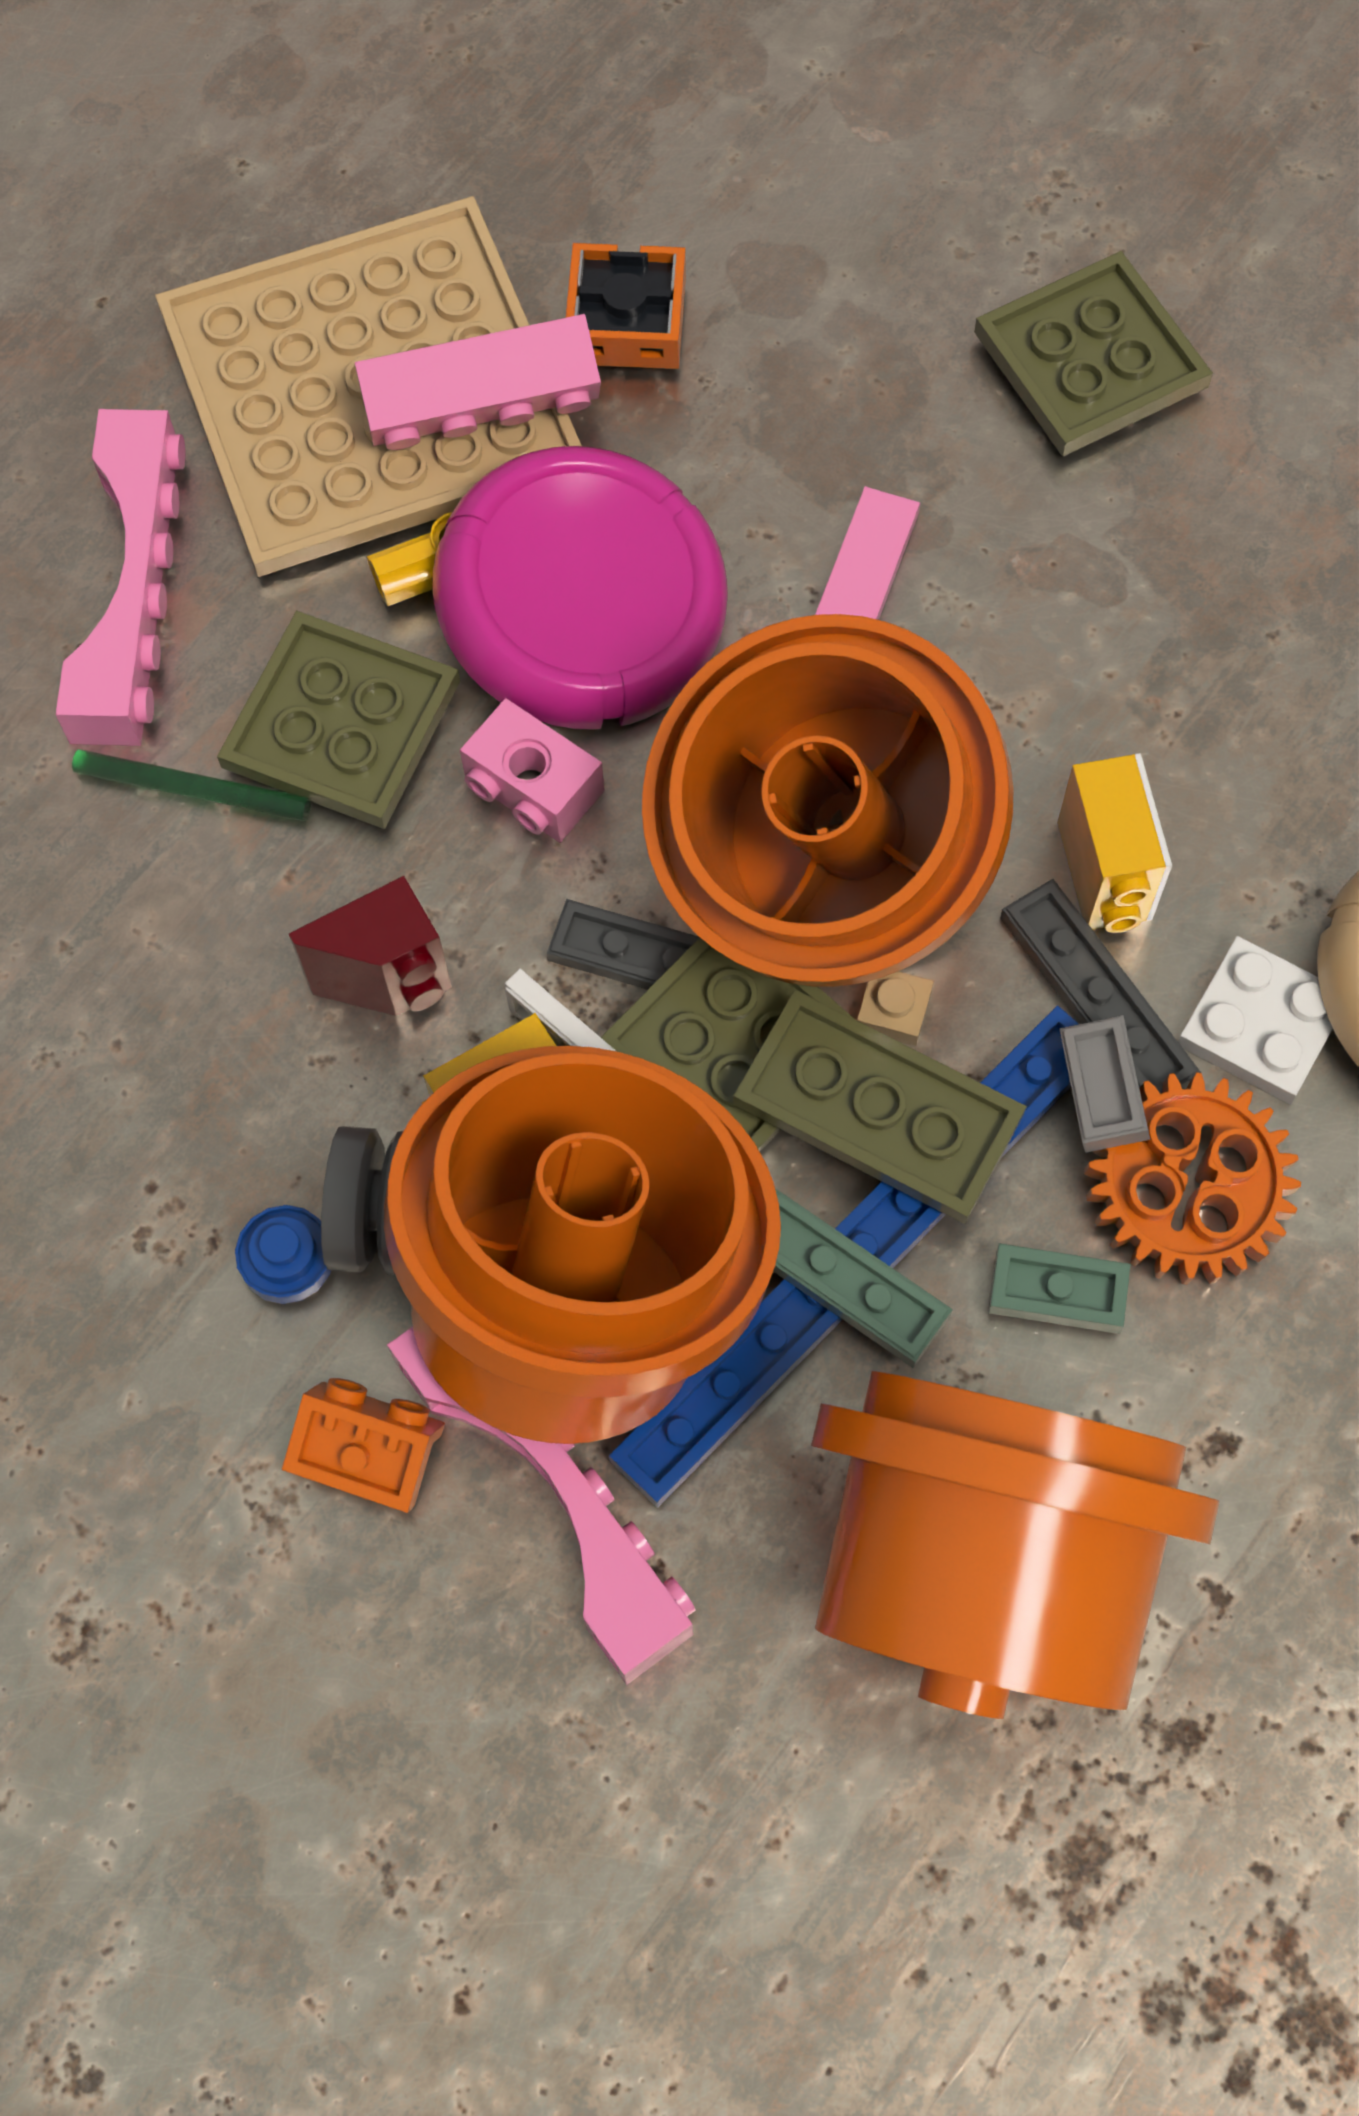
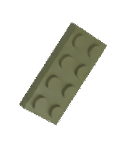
[733,989,1027,1224]

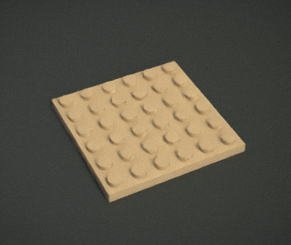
[155,196,582,577]

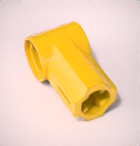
[367,512,452,607]

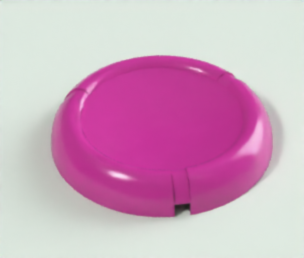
[433,446,728,730]

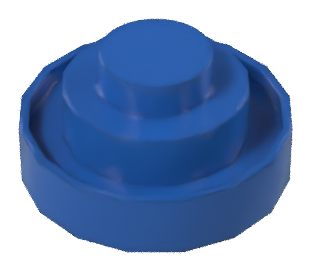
[235,1205,331,1304]

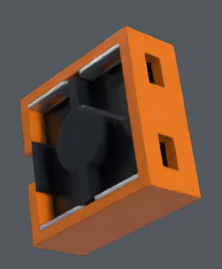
[566,243,686,369]

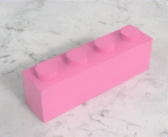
[355,314,601,450]

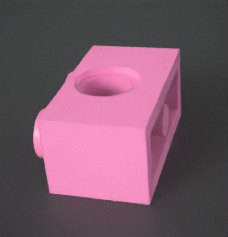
[460,698,605,843]

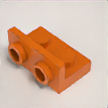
[281,1378,445,1513]

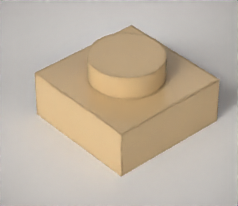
[857,971,934,1046]

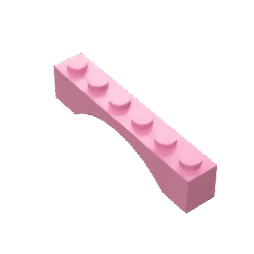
[55,409,186,746]
[387,1327,696,1685]

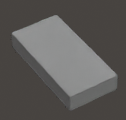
[1060,1015,1150,1153]

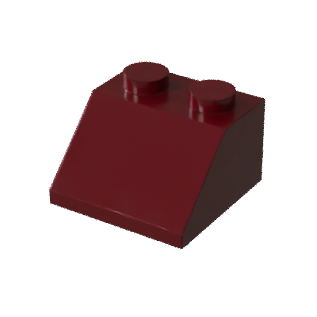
[289,876,452,1016]

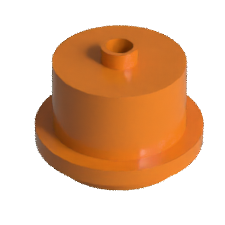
[642,614,1014,987]
[384,1046,781,1444]
[811,1371,1220,1719]

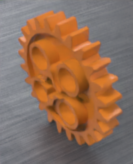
[1084,1072,1301,1285]

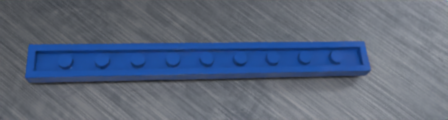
[609,1005,1079,1508]

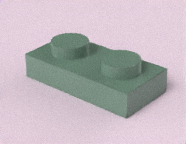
[988,1243,1131,1334]

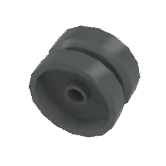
[321,1126,403,1275]

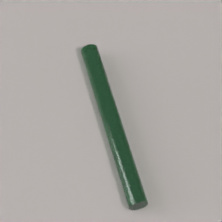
[72,749,311,821]

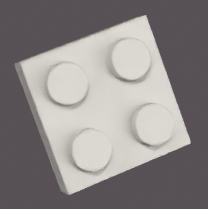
[1178,936,1333,1105]

